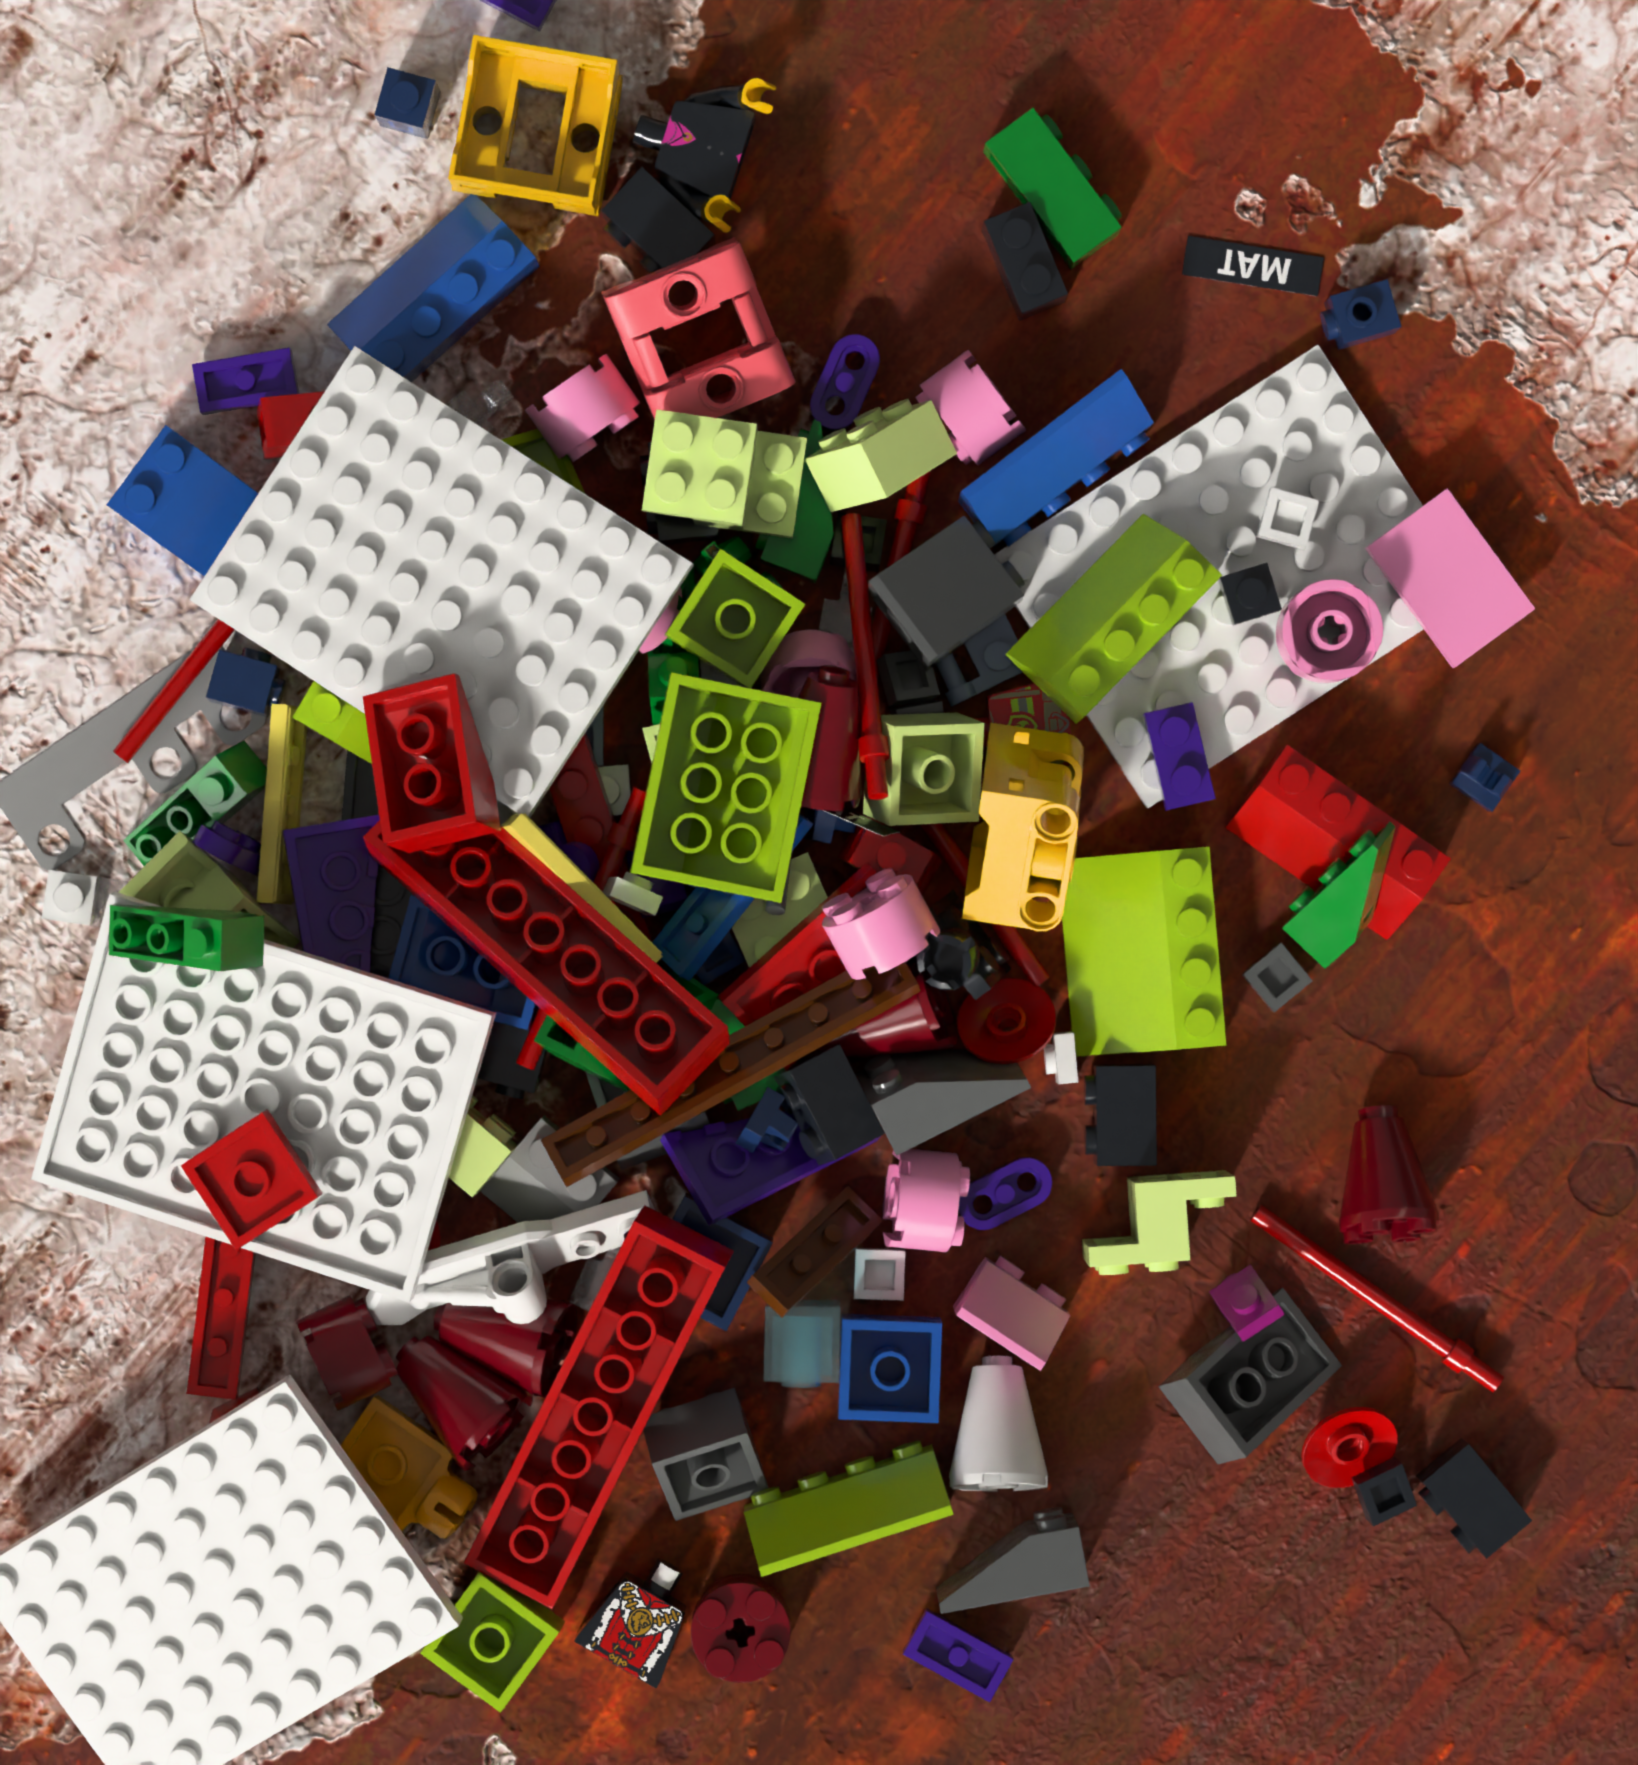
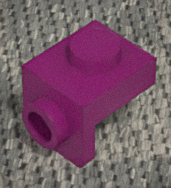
[1209,1264,1285,1342]

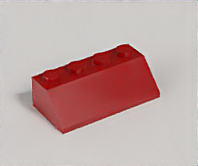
[1225,745,1451,940]

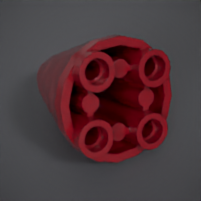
[1339,1105,1439,1244]

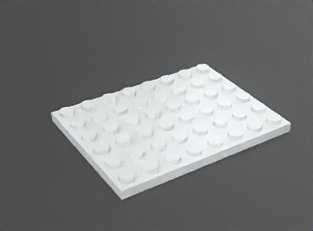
[994,345,1423,808]
[190,346,694,818]
[31,892,496,1302]
[0,1375,463,1765]

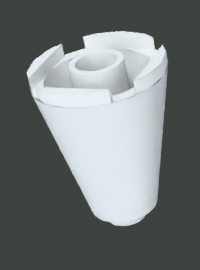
[949,1356,1048,1491]

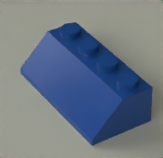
[327,194,540,382]
[958,369,1154,548]

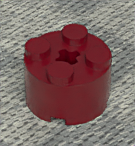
[296,1295,398,1411]
[691,1573,791,1683]

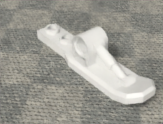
[366,1190,655,1325]

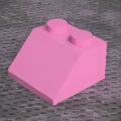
[953,1256,1071,1371]

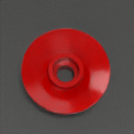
[957,978,1056,1064]
[1301,1407,1398,1488]

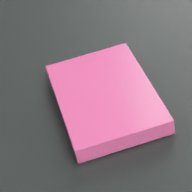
[1365,488,1535,668]

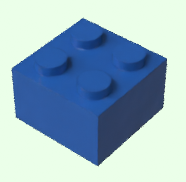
[838,1313,942,1423]

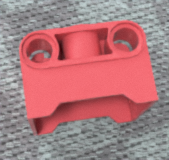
[601,237,796,422]

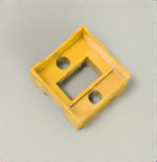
[448,35,623,216]
[962,723,1084,931]

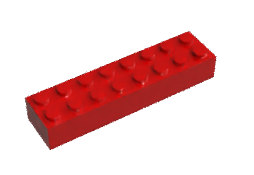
[363,820,730,1116]
[464,1205,734,1609]

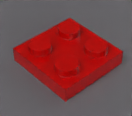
[180,1109,323,1250]

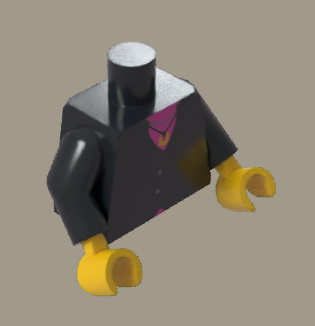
[633,78,776,233]

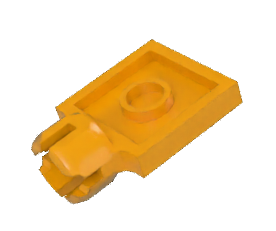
[341,1394,478,1539]

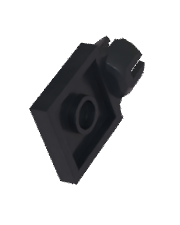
[916,889,1012,1000]

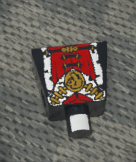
[574,1558,686,1688]

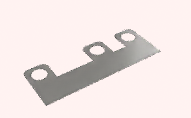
[0,648,266,870]

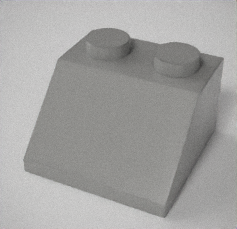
[481,1115,620,1223]

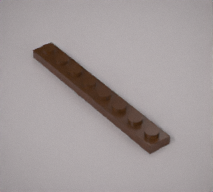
[541,962,921,1187]

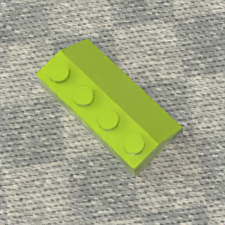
[1005,514,1222,724]
[744,1441,954,1577]

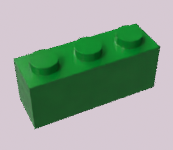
[983,108,1122,270]

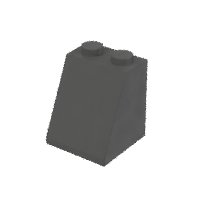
[868,516,1025,671]

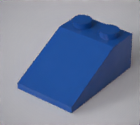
[107,425,258,576]
[388,895,539,1030]

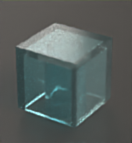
[764,1300,840,1388]

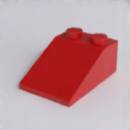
[363,673,501,853]

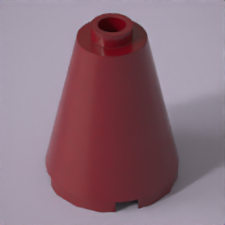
[798,665,862,811]
[819,955,957,1059]
[433,1299,577,1398]
[396,1335,533,1471]

